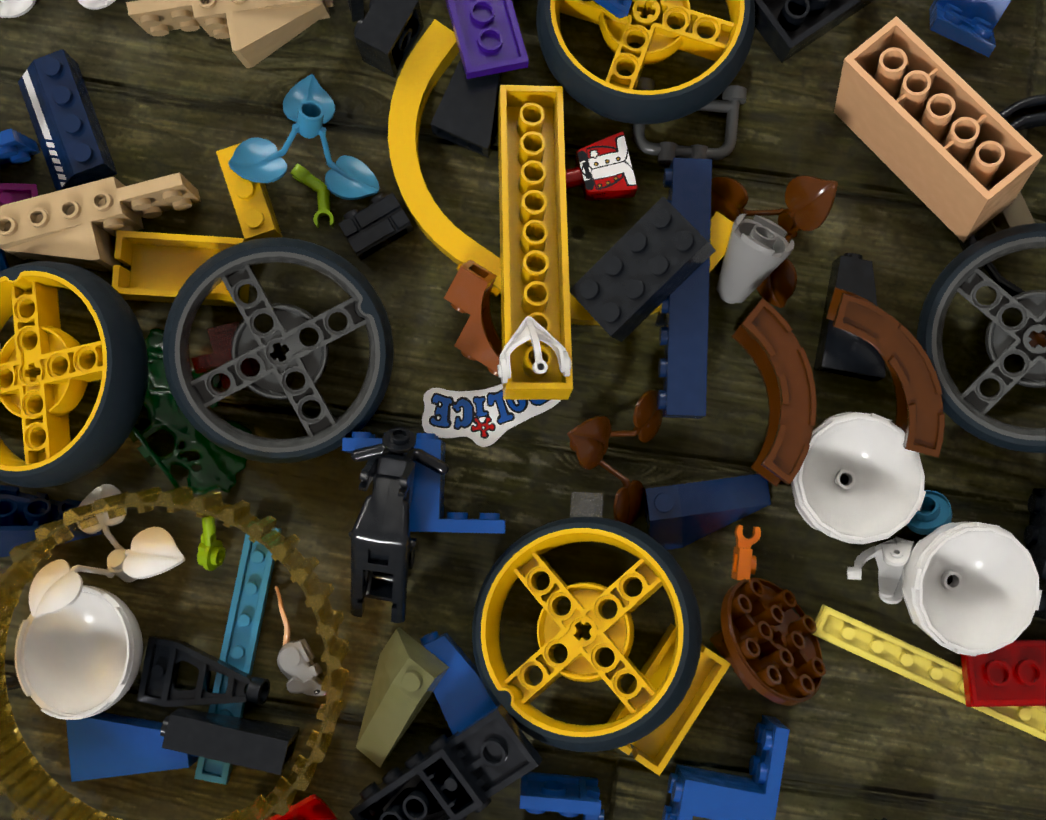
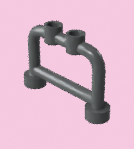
[633,77,747,165]

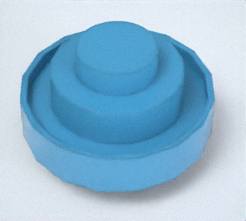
[906,490,953,535]

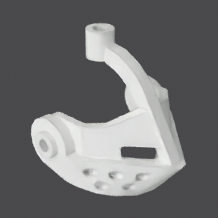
[497,316,572,384]
[847,536,915,604]

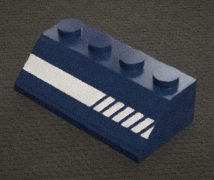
[18,49,117,191]

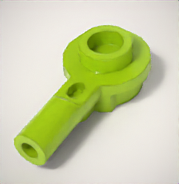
[197,511,226,571]

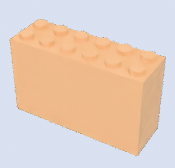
[834,16,1043,243]

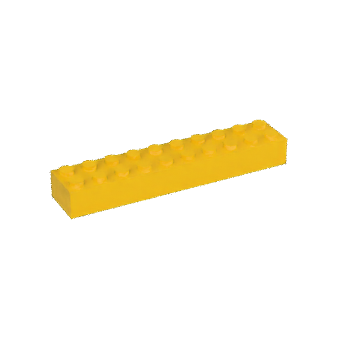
[497,85,573,400]

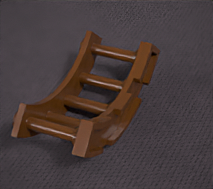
[826,287,945,458]
[732,298,817,487]

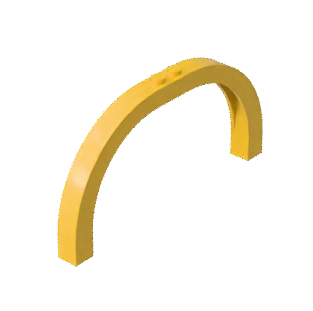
[388,19,734,326]

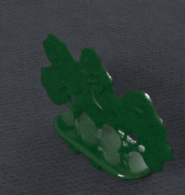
[128,328,252,495]

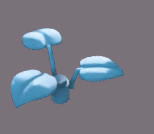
[228,74,380,200]

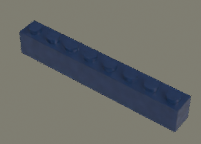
[657,158,712,419]

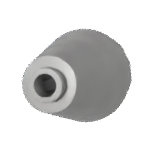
[716,214,794,304]

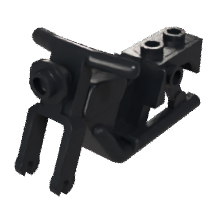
[348,427,449,623]

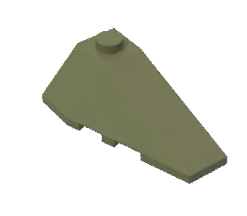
[356,627,449,767]

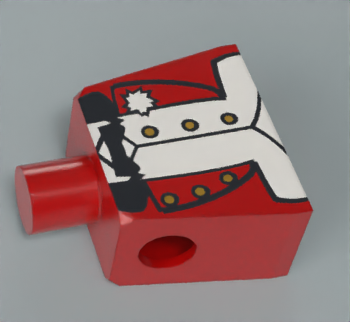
[566,132,637,200]

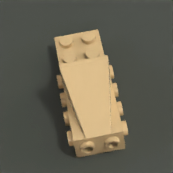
[126,0,334,68]
[0,172,201,273]

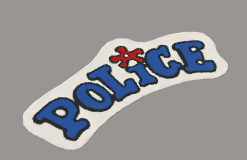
[422,384,561,447]

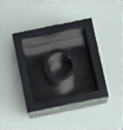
[354,0,424,78]

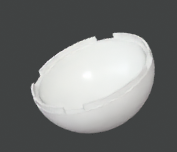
[14,585,143,720]

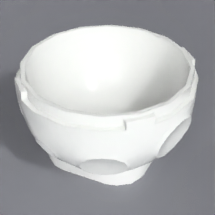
[791,412,926,544]
[901,522,1042,657]

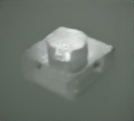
[570,492,603,518]

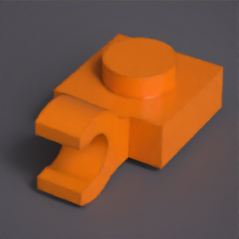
[731,525,761,581]

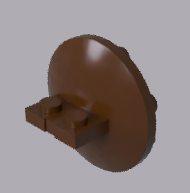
[709,578,826,706]

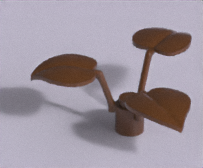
[711,175,838,308]
[567,388,663,525]

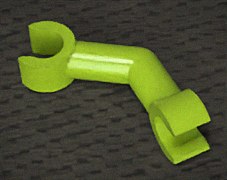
[290,163,335,228]

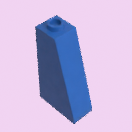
[420,631,522,735]
[66,712,199,782]

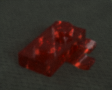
[191,321,253,390]

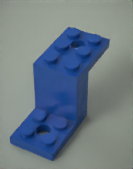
[929,0,1011,57]
[342,432,506,534]
[662,715,790,820]

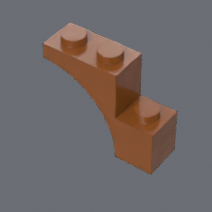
[444,260,502,377]

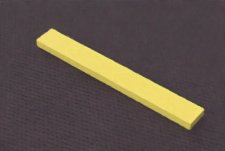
[812,604,1046,741]

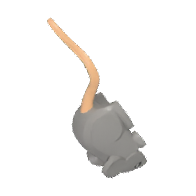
[275,586,327,696]

